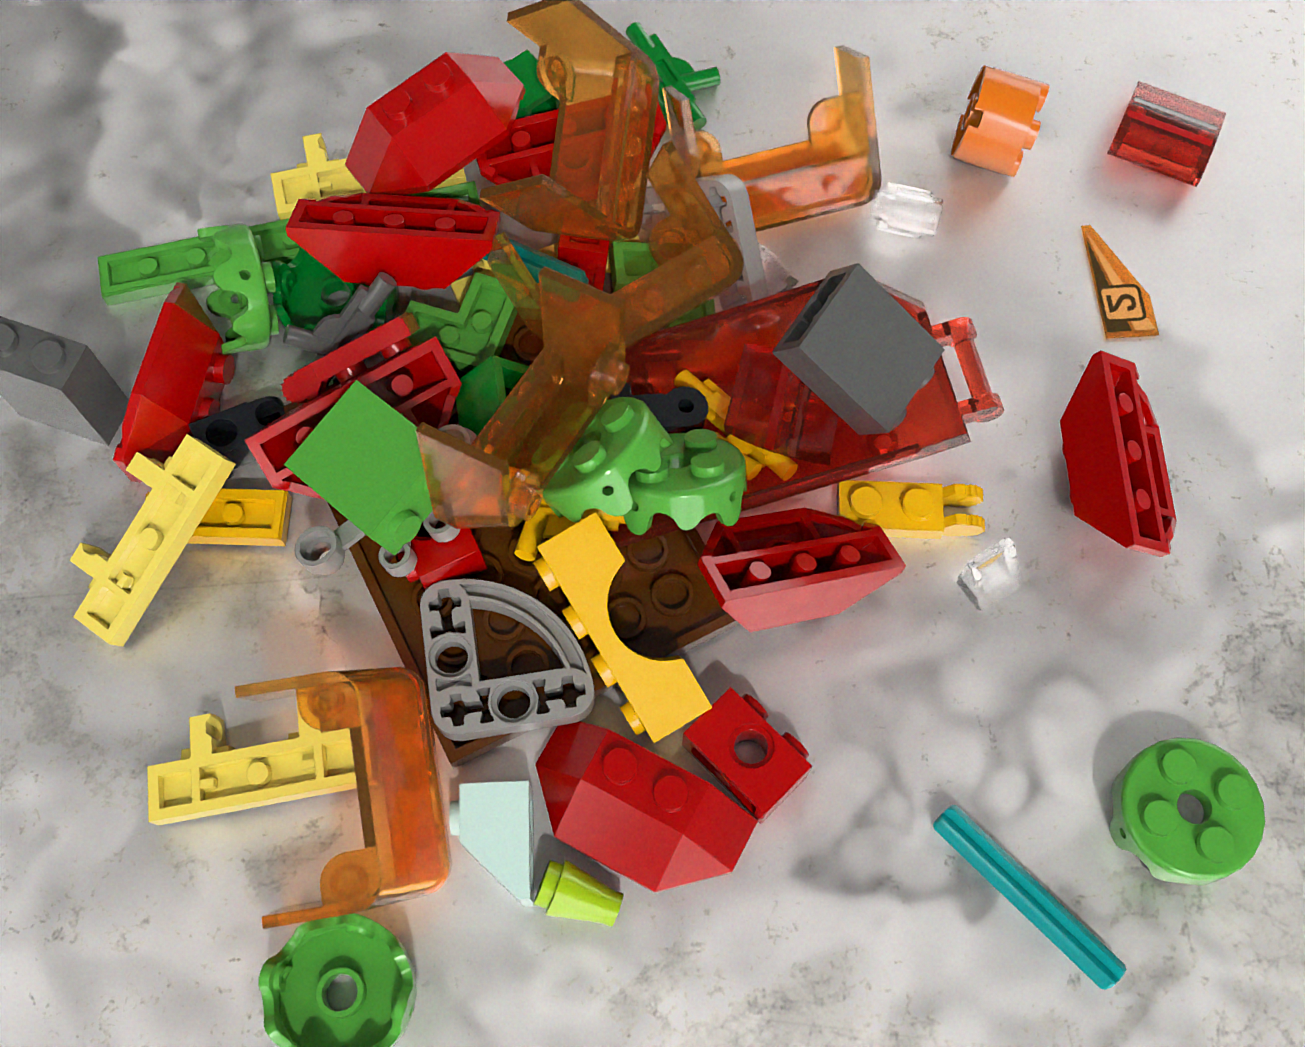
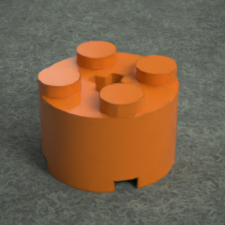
[951,65,1049,177]

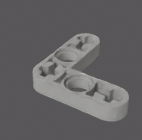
[630,174,769,321]

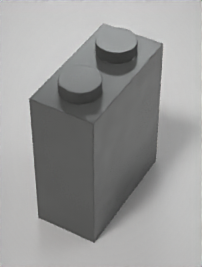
[772,263,945,435]
[0,316,129,446]

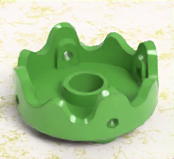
[197,223,279,355]
[533,397,674,523]
[623,429,747,535]
[1110,737,1265,886]
[258,912,417,1047]

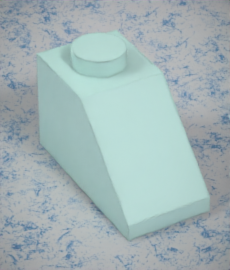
[449,781,535,906]

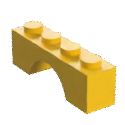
[533,512,713,743]

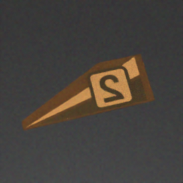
[1081,225,1159,339]

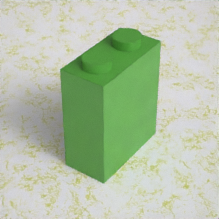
[284,380,467,556]

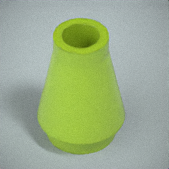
[533,859,624,927]

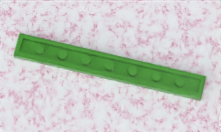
[97,181,481,306]

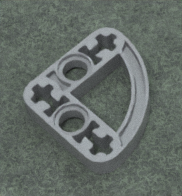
[420,579,595,741]

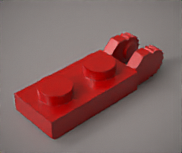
[280,311,420,405]

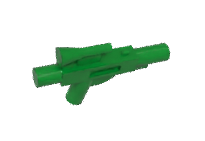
[626,22,721,131]

